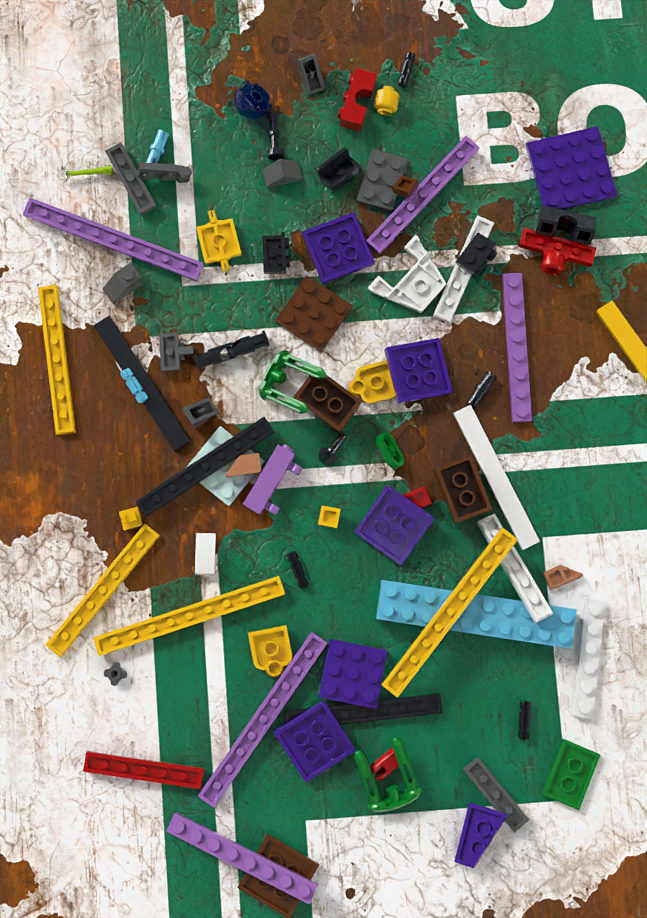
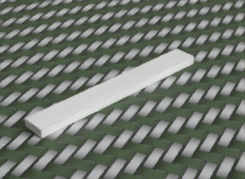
[453,405,540,550]

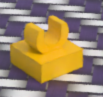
[318,506,341,529]
[119,507,143,531]

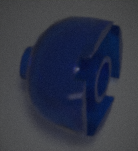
[234,80,272,120]

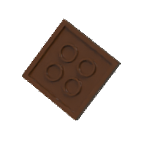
[275,275,353,353]
[237,833,319,918]

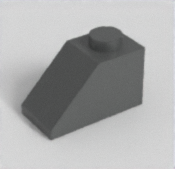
[102,262,144,305]

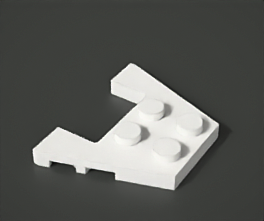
[367,235,446,313]

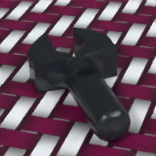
[319,433,347,465]

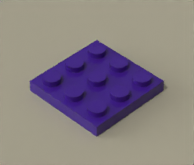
[302,212,375,285]
[384,338,453,404]
[354,484,435,565]
[318,639,387,709]
[274,700,356,782]

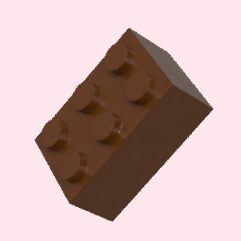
[293,375,362,435]
[433,455,492,524]

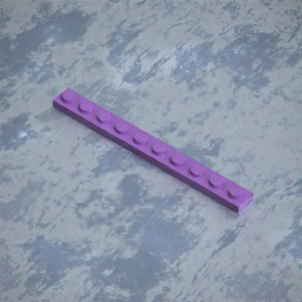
[23,198,204,282]
[198,632,327,808]

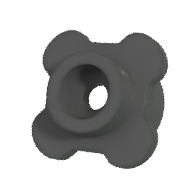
[104,662,127,686]

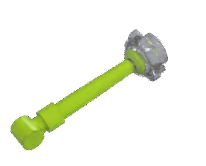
[58,165,114,183]

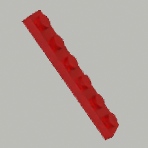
[83,751,204,789]

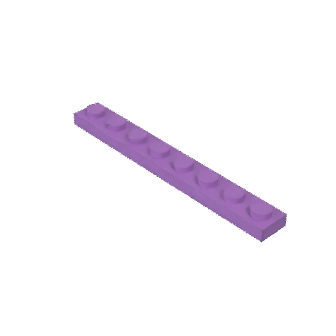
[366,136,480,255]
[502,273,532,423]
[166,812,319,904]

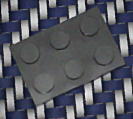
[356,149,407,212]

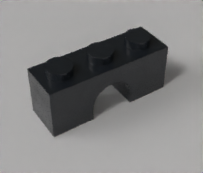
[535,205,596,245]

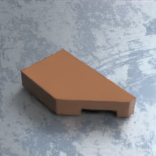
[226,453,261,478]
[542,565,583,590]

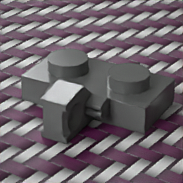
[159,332,195,372]

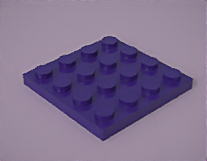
[525,126,617,210]

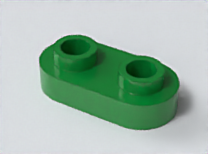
[376,432,405,469]

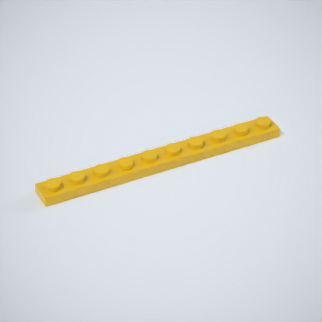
[381,527,518,698]
[93,576,285,656]

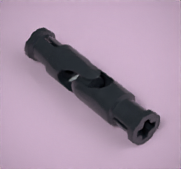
[193,330,270,371]

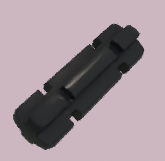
[398,51,416,88]
[287,551,309,589]
[518,700,531,740]

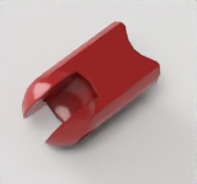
[370,748,399,781]

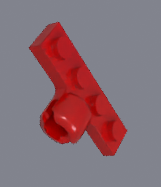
[519,228,596,276]

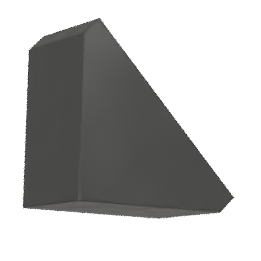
[298,53,325,95]
[262,159,303,188]
[182,397,219,429]

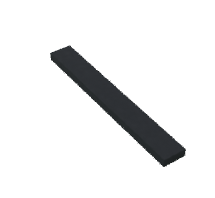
[93,315,191,452]
[135,417,275,518]
[284,693,442,725]

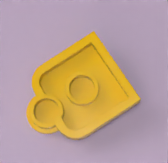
[348,360,396,404]
[248,625,292,677]

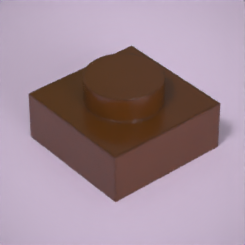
[392,176,419,198]

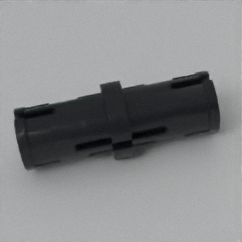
[466,371,497,409]

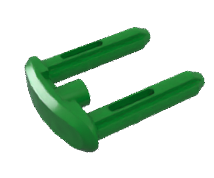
[259,350,326,414]
[354,737,423,812]

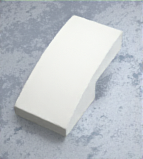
[195,533,216,575]

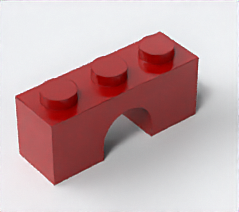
[337,68,377,132]

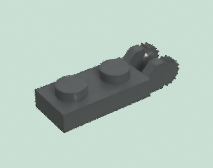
[138,162,192,183]

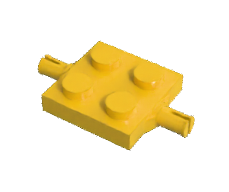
[196,210,242,272]

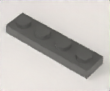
[105,142,157,216]
[463,756,529,833]

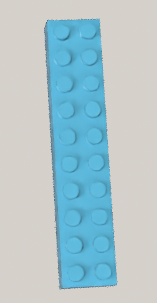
[376,580,577,649]

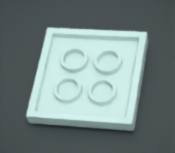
[187,426,265,506]

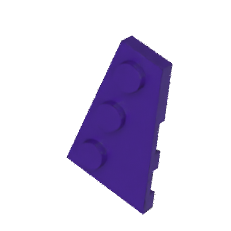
[454,802,509,868]

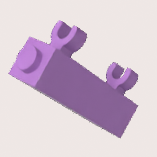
[243,444,302,516]

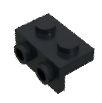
[316,147,362,193]
[262,232,290,274]
[456,232,497,279]

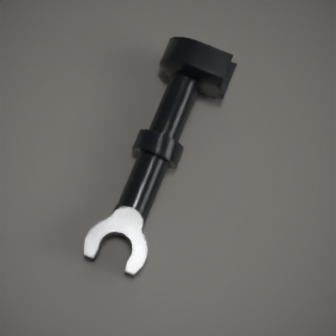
[266,106,284,160]

